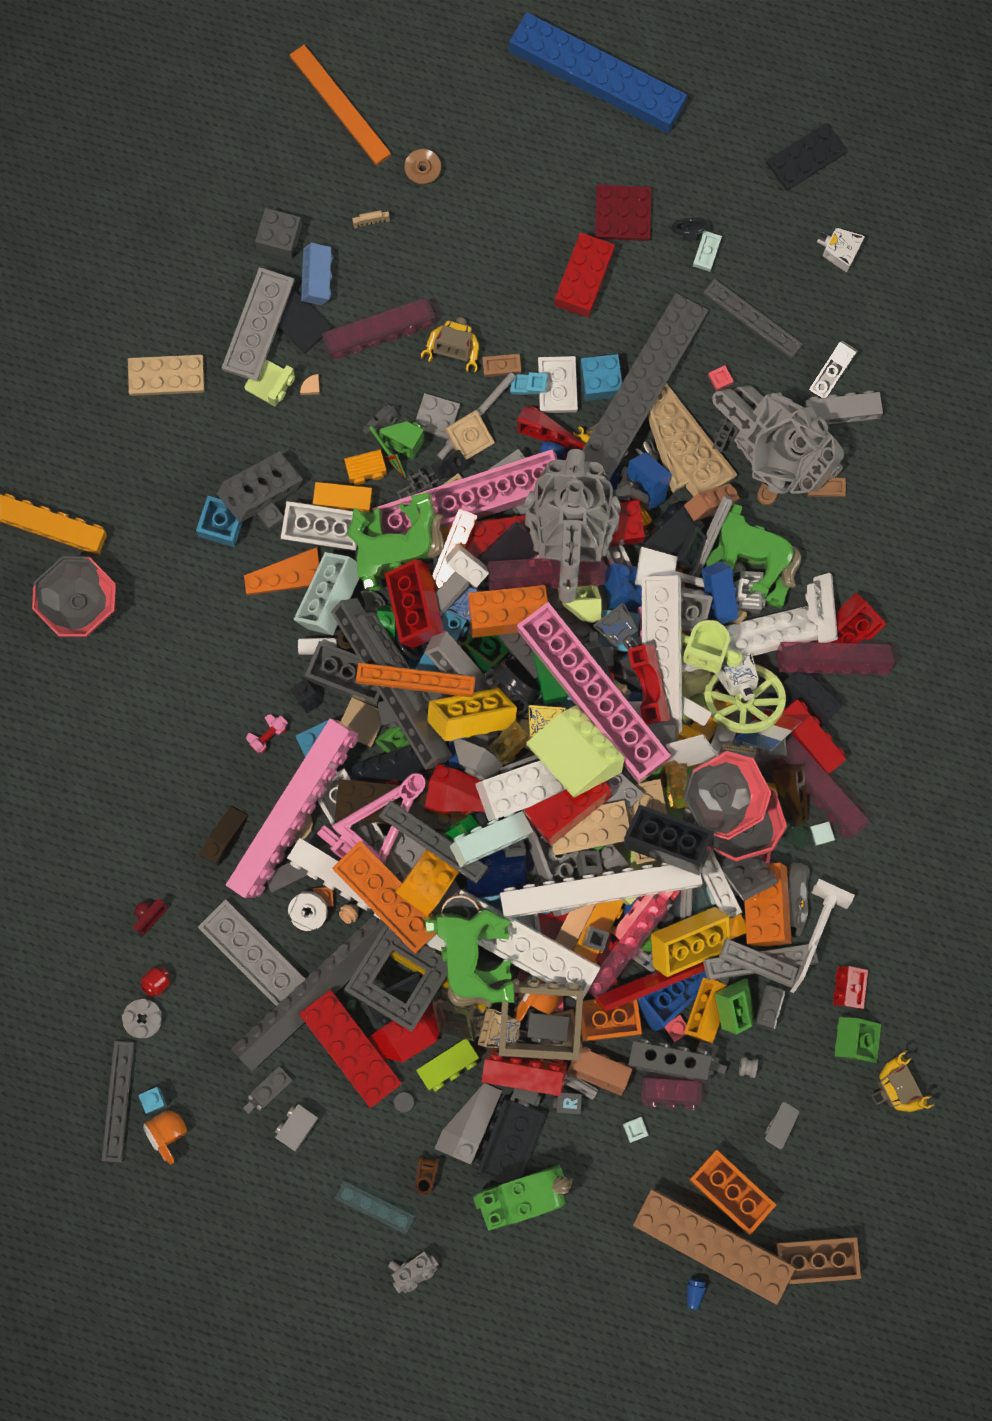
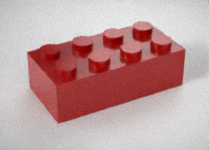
[554,232,615,318]
[385,559,444,648]
[482,1048,568,1096]

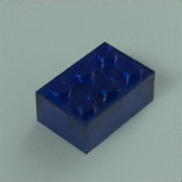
[465,850,527,897]

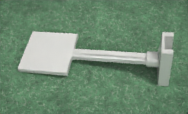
[635,547,749,602]
[666,734,718,768]
[790,879,855,993]

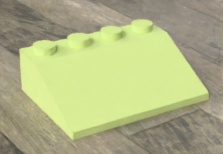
[526,705,625,797]

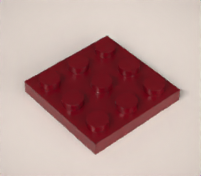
[595,185,651,241]

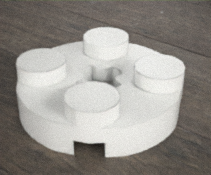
[288,891,328,931]

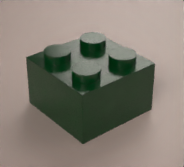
[461,635,511,674]

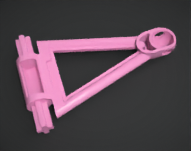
[317,773,425,864]

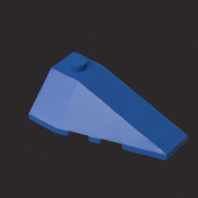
[638,971,707,1032]

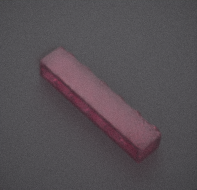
[322,297,435,360]
[487,556,606,591]
[776,642,895,675]
[774,736,871,840]
[587,894,672,997]

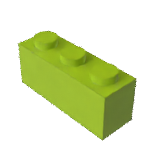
[416,1038,479,1092]

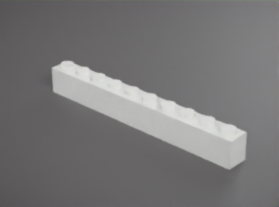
[287,838,445,951]
[500,863,702,918]

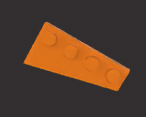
[244,547,319,595]

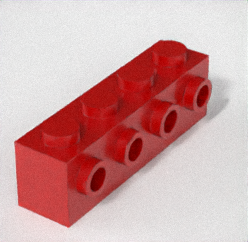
[782,699,846,775]

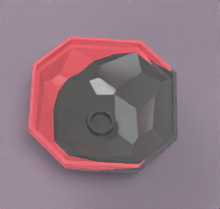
[32,556,116,637]
[683,751,771,840]
[711,787,787,862]

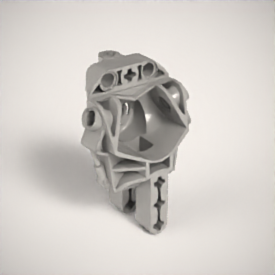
[712,385,844,494]
[525,449,621,603]

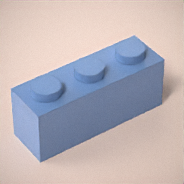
[301,243,333,305]

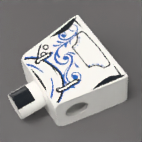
[715,653,758,701]

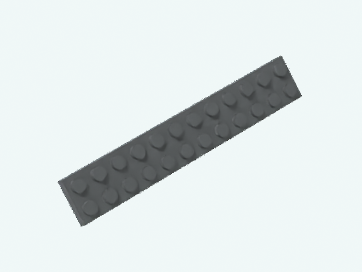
[582,293,708,480]

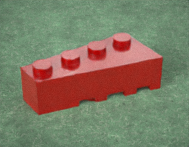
[524,782,612,846]

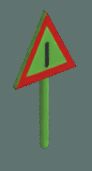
[369,426,406,478]

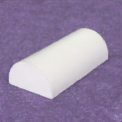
[281,501,357,551]

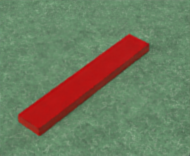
[595,962,705,1012]

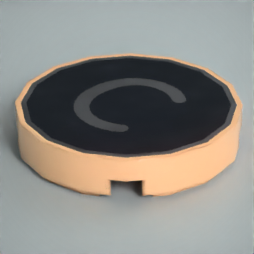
[441,894,480,919]

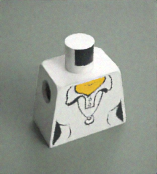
[817,228,865,272]

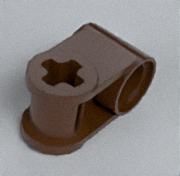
[415,1155,439,1195]

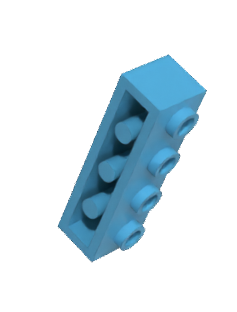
[416,610,468,673]

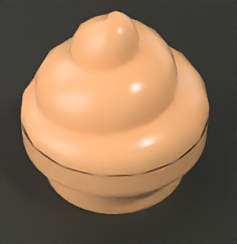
[339,904,359,924]

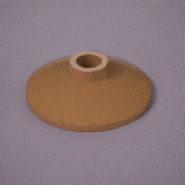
[404,149,441,184]

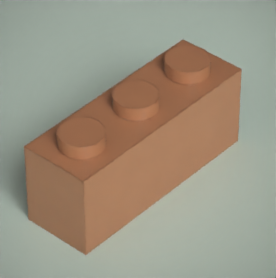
[684,483,740,521]
[567,1046,632,1096]

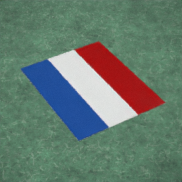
[734,710,802,751]

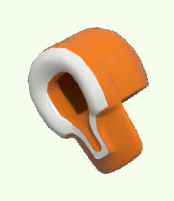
[514,975,560,1022]
[143,1111,187,1165]

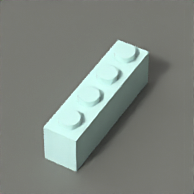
[450,811,533,868]

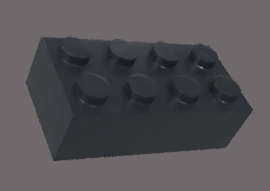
[624,804,714,875]

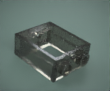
[432,987,482,1041]

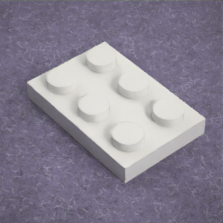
[538,356,578,413]

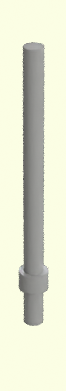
[437,372,516,460]

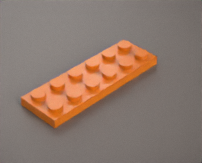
[332,841,436,954]

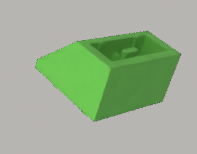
[715,979,755,1034]

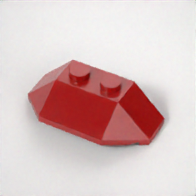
[368,998,443,1062]

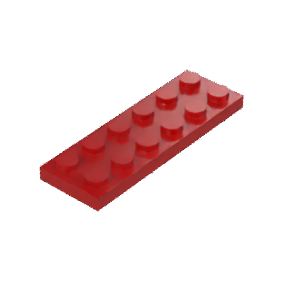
[299,989,402,1108]

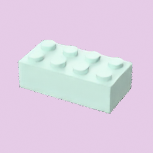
[294,552,359,635]

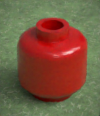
[141,967,170,997]

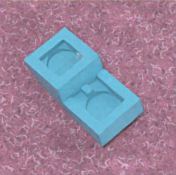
[510,373,548,395]

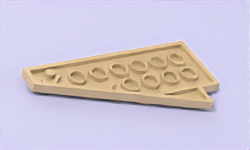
[647,383,738,497]

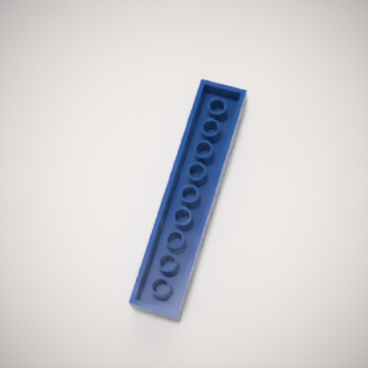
[509,13,687,133]

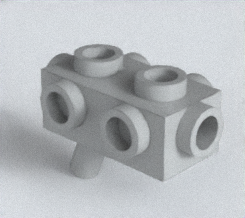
[389,1252,439,1293]

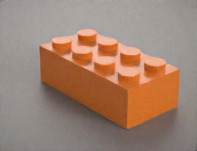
[468,585,548,638]
[745,863,792,947]
[688,1150,776,1235]

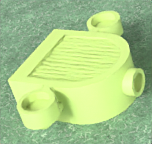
[681,620,743,674]

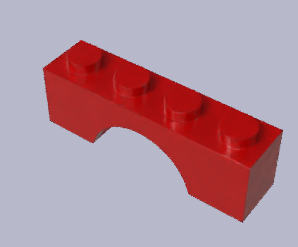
[627,644,671,725]

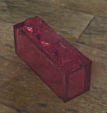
[640,1078,702,1110]

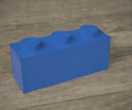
[702,561,739,625]

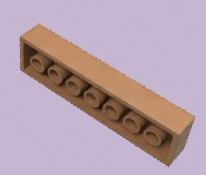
[633,1189,797,1305]

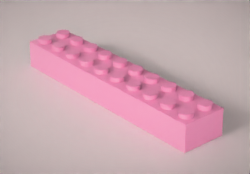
[372,450,558,535]
[517,602,671,784]
[226,719,359,898]

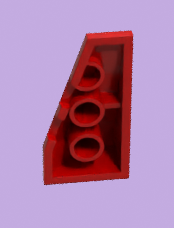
[516,406,586,450]
[809,593,887,665]
[425,764,485,814]

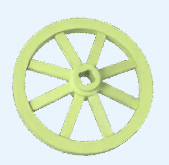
[704,665,786,733]

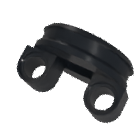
[483,659,541,715]

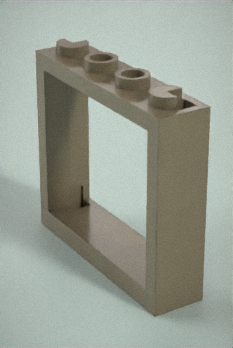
[499,979,583,1061]

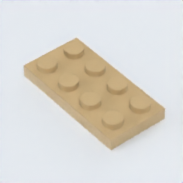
[128,355,204,396]
[627,779,668,865]
[552,801,630,856]

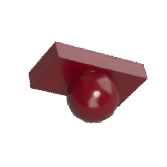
[132,898,169,936]

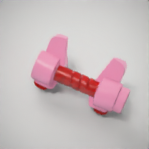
[246,715,288,754]

